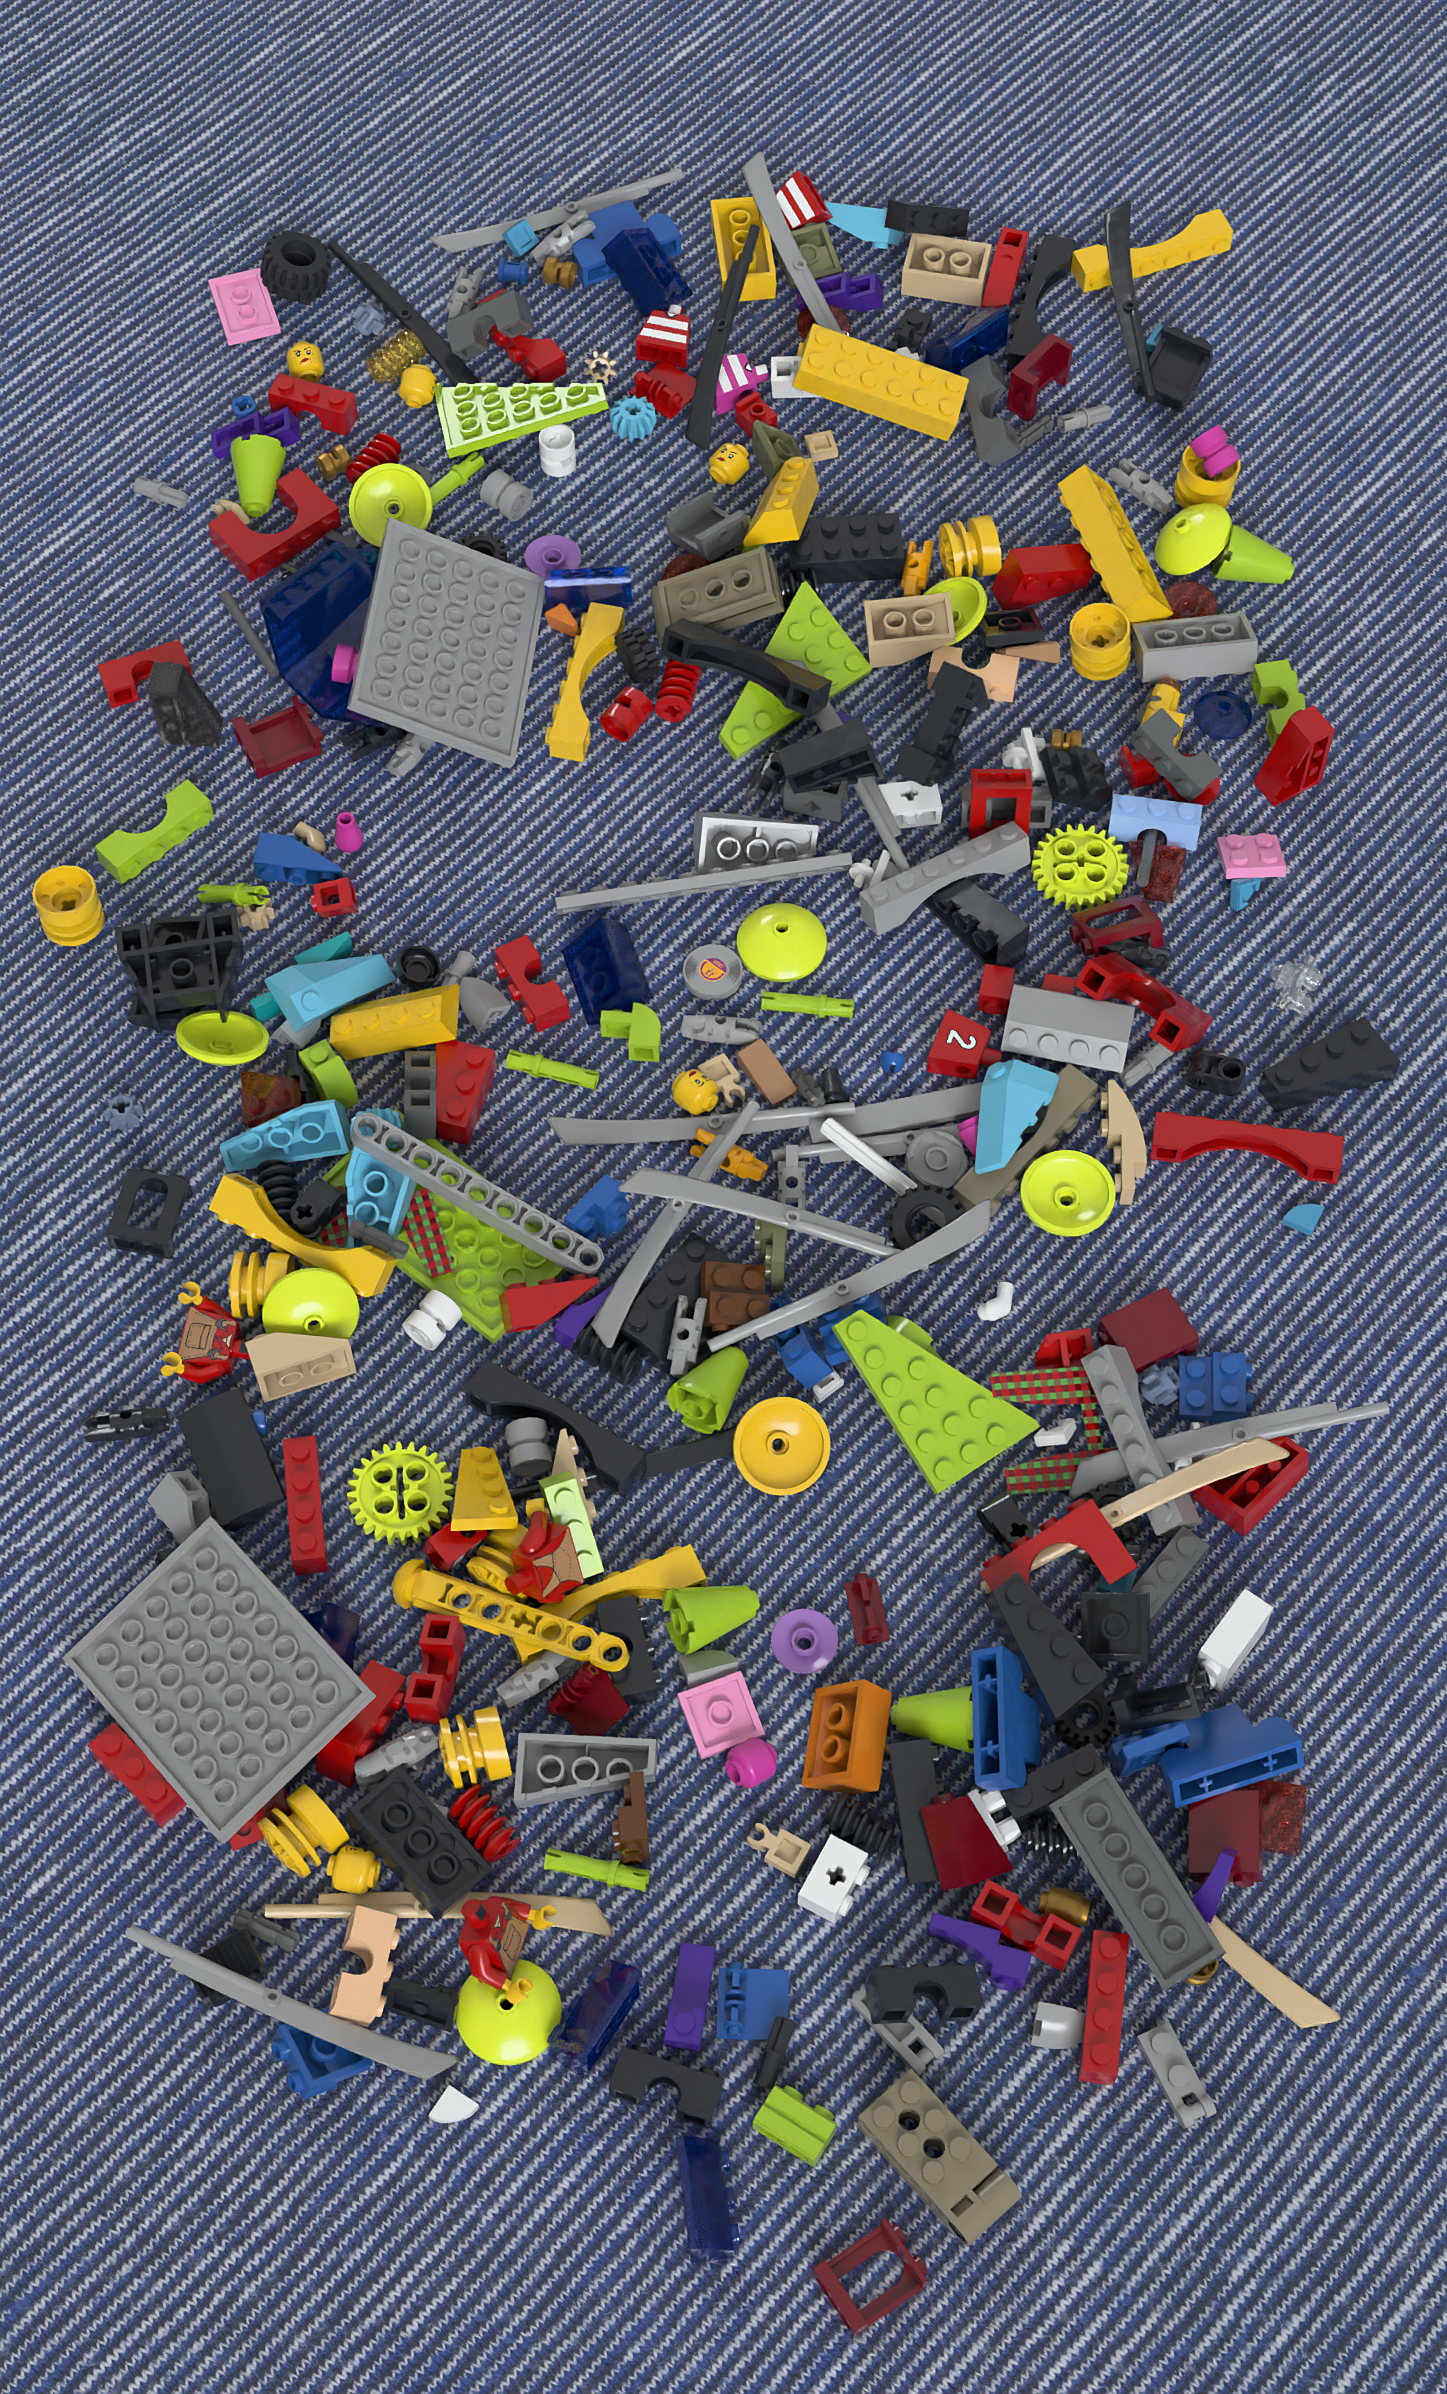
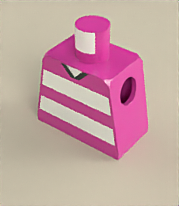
[701,353,769,415]

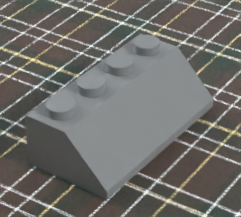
[1131,612,1258,684]
[1001,984,1135,1073]

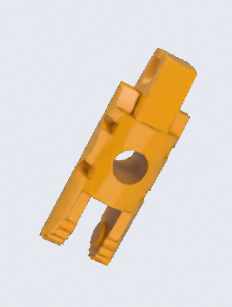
[901,540,934,597]
[690,1128,769,1181]

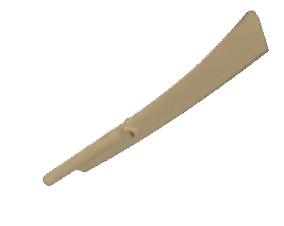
[981,1435,1289,1594]
[1188,1889,1341,2029]
[265,1891,613,1937]

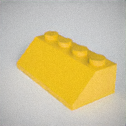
[743,457,819,546]
[329,983,460,1061]

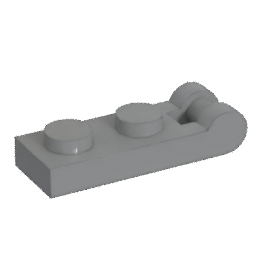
[850,1987,944,2076]
[1136,2021,1216,2129]

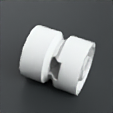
[539,424,576,477]
[402,1290,463,1351]

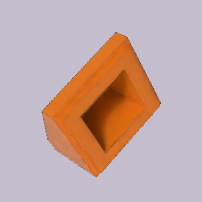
[545,603,581,638]

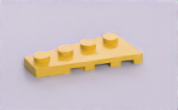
[451,1446,518,1531]

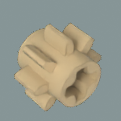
[584,349,617,384]
[237,896,276,932]

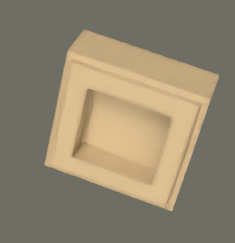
[804,430,838,462]

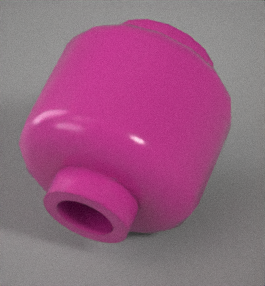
[725,1737,777,1789]

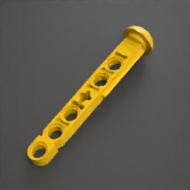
[392,1559,630,1672]

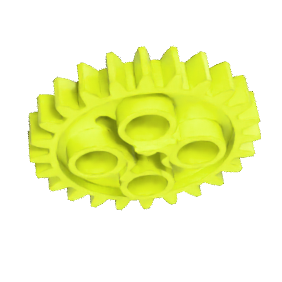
[1031,824,1129,912]
[347,1441,455,1546]

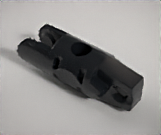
[341,720,404,762]
[745,739,791,808]
[1098,937,1171,970]
[284,1049,318,1110]
[85,1408,170,1443]

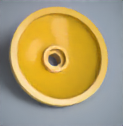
[733,1397,830,1496]

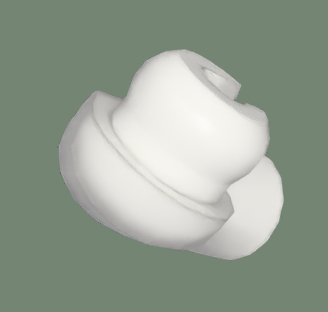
[977,1282,1014,1321]

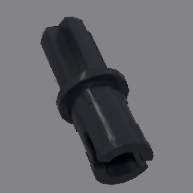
[752,2016,795,2090]

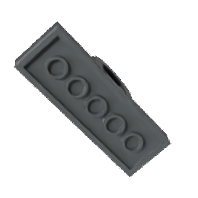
[1049,1768,1227,1992]

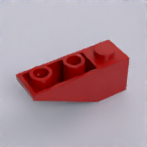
[981,226,1029,313]
[499,1274,599,1334]

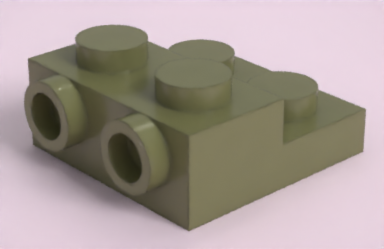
[772,222,842,289]
[754,1218,787,1291]

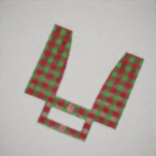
[317,1184,455,1299]
[989,1367,1119,1495]

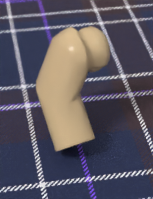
[213,499,252,527]
[294,821,326,855]

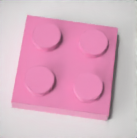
[1216,833,1286,879]
[677,1671,765,1760]

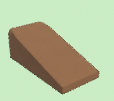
[995,641,1061,664]
[737,1039,798,1107]

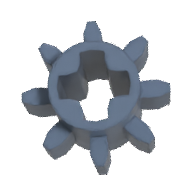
[352,301,386,336]
[103,1093,144,1133]
[1140,1364,1181,1406]

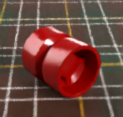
[600,686,653,742]

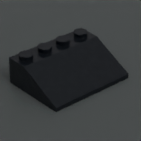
[618,1232,768,1381]

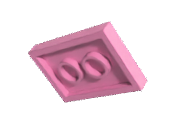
[208,268,281,346]

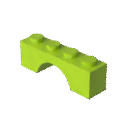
[95,779,214,884]

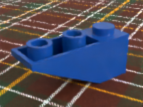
[253,832,344,885]
[770,1293,834,1390]

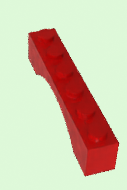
[1149,1111,1344,1184]

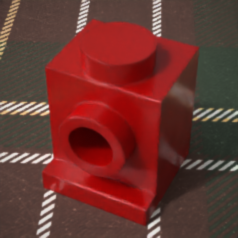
[735,391,777,440]
[310,877,359,919]

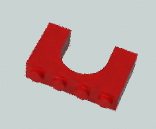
[208,467,342,582]
[1074,952,1214,1052]
[980,1498,1138,1592]

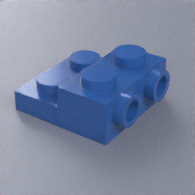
[564,1174,630,1242]
[818,1290,888,1367]
[1178,1352,1253,1422]
[1107,1722,1190,1779]
[271,2007,373,2101]

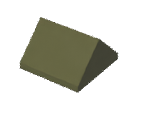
[752,420,804,483]

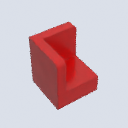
[1118,745,1160,790]

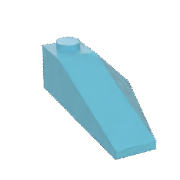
[825,202,905,249]
[264,954,397,1033]
[975,1059,1059,1175]
[219,1099,351,1172]
[346,1145,421,1255]

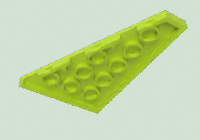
[434,383,609,458]
[718,581,873,760]
[831,1309,1041,1494]

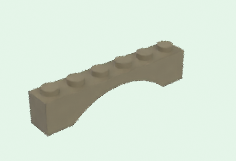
[952,1063,1098,1218]

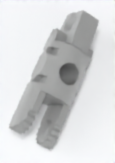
[531,209,596,267]
[446,266,484,321]
[1107,458,1174,514]
[386,732,436,776]
[682,1015,762,1046]
[778,1145,806,1210]
[667,1295,707,1379]
[496,1650,579,1708]
[354,1726,438,1787]

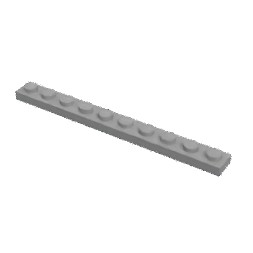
[555,850,853,915]

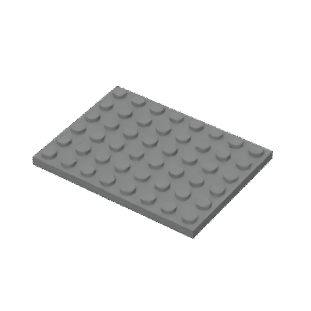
[347,517,547,769]
[63,1516,376,1844]

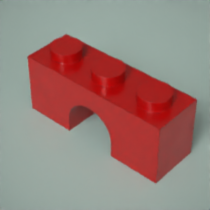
[268,373,358,436]
[97,640,194,709]
[493,934,570,1033]
[977,964,1075,1015]
[404,1614,467,1725]
[87,1722,187,1828]
[969,1879,1082,1972]

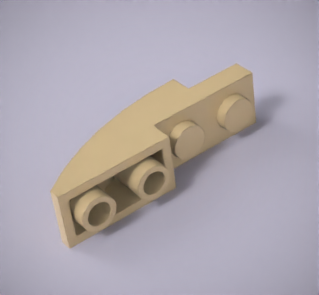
[1100,1080,1147,1205]

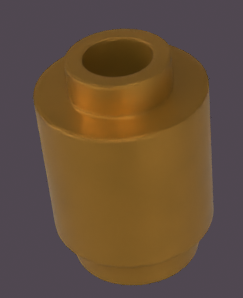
[1038,1885,1091,1927]

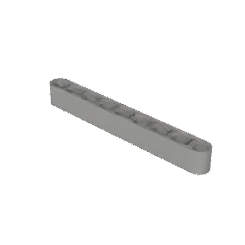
[350,1112,604,1278]

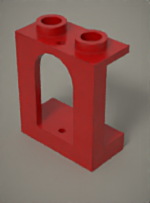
[968,769,1032,841]

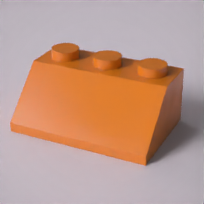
[801,1679,892,1794]

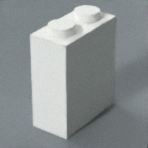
[1197,1589,1273,1693]

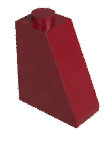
[921,1792,1013,1891]

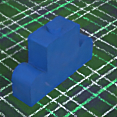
[573,200,681,287]
[971,1645,1041,1792]
[1160,1703,1305,1808]

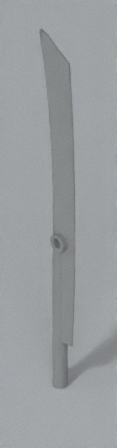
[741,151,843,334]
[429,168,684,253]
[780,658,911,873]
[591,1100,760,1348]
[547,1101,855,1145]
[771,1105,1047,1163]
[618,1166,929,1271]
[707,1198,992,1353]
[1069,1401,1390,1499]
[126,1925,459,2080]

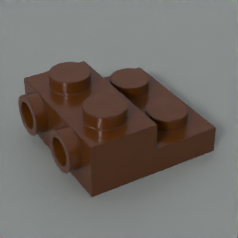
[700,1261,770,1335]
[612,1771,650,1866]

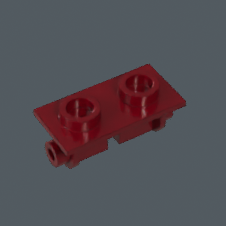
[844,1573,890,1646]

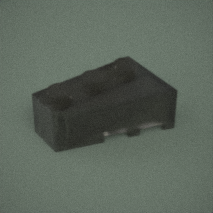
[147,662,224,747]

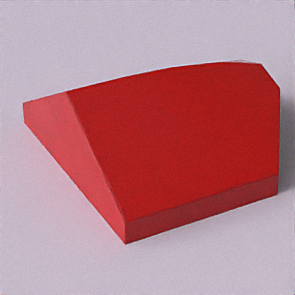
[1034,1327,1094,1393]

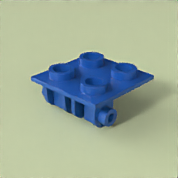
[716,1962,789,2040]

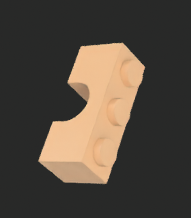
[927,646,1020,702]
[328,1905,400,2027]

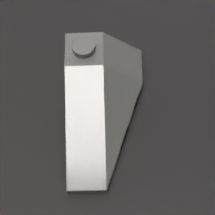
[693,811,819,876]

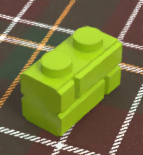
[753,2085,837,2167]

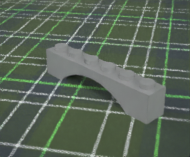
[859,821,1031,936]
[1081,1344,1202,1537]
[147,1470,291,1602]

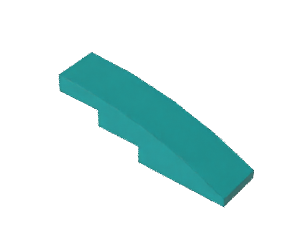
[250,931,353,1024]

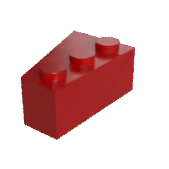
[991,543,1095,610]
[1253,705,1335,807]
[436,1040,497,1146]
[1193,1436,1309,1537]
[315,1660,407,1789]

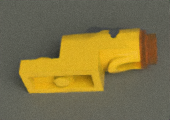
[1135,678,1186,776]

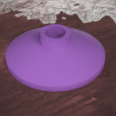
[525,535,581,580]
[771,1609,838,1674]

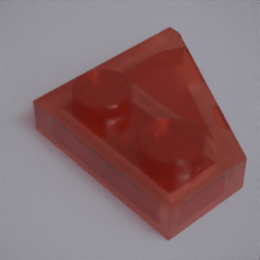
[1129,841,1187,903]
[241,1071,301,1129]
[1241,1780,1308,1856]

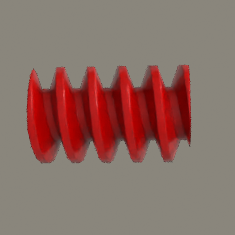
[346,432,402,486]
[655,659,701,723]
[450,1784,521,1864]

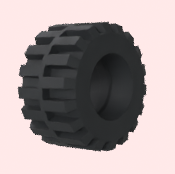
[260,230,332,304]
[886,1184,967,1266]

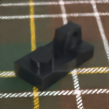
[888,308,932,354]
[385,1976,459,2033]

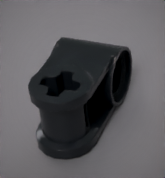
[1183,1049,1246,1096]
[290,1178,348,1240]
[976,1492,1034,1555]

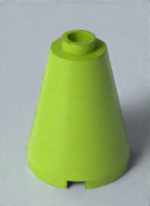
[230,434,286,517]
[1212,524,1295,584]
[667,1346,749,1434]
[662,1585,760,1655]
[891,1685,974,1754]

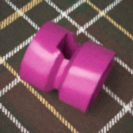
[1189,424,1241,478]
[332,644,359,684]

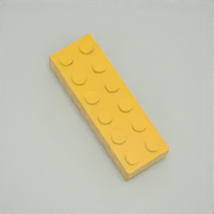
[792,323,969,441]
[1058,464,1173,625]

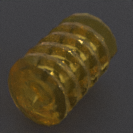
[366,329,426,384]

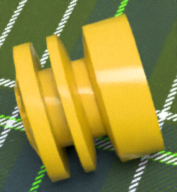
[1174,444,1240,509]
[938,515,1002,579]
[1070,603,1131,681]
[32,865,105,946]
[228,1251,295,1319]
[466,1523,528,1605]
[438,1705,512,1790]
[257,1784,350,1878]

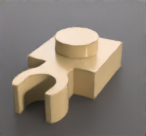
[698,1053,745,1108]
[747,1823,812,1878]

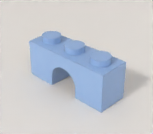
[1107,794,1202,851]

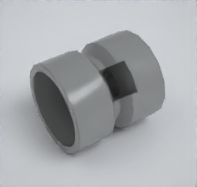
[480,470,533,521]
[505,1417,553,1477]

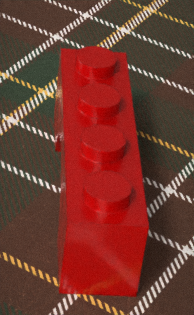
[477,288,567,383]
[283,1435,329,1576]
[1078,1930,1129,2086]

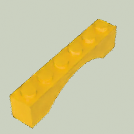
[1071,209,1233,293]
[545,602,625,762]
[209,1173,398,1297]
[509,1544,707,1667]

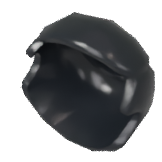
[395,945,442,990]

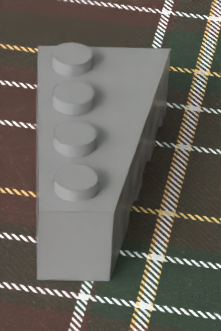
[514,1733,658,1809]

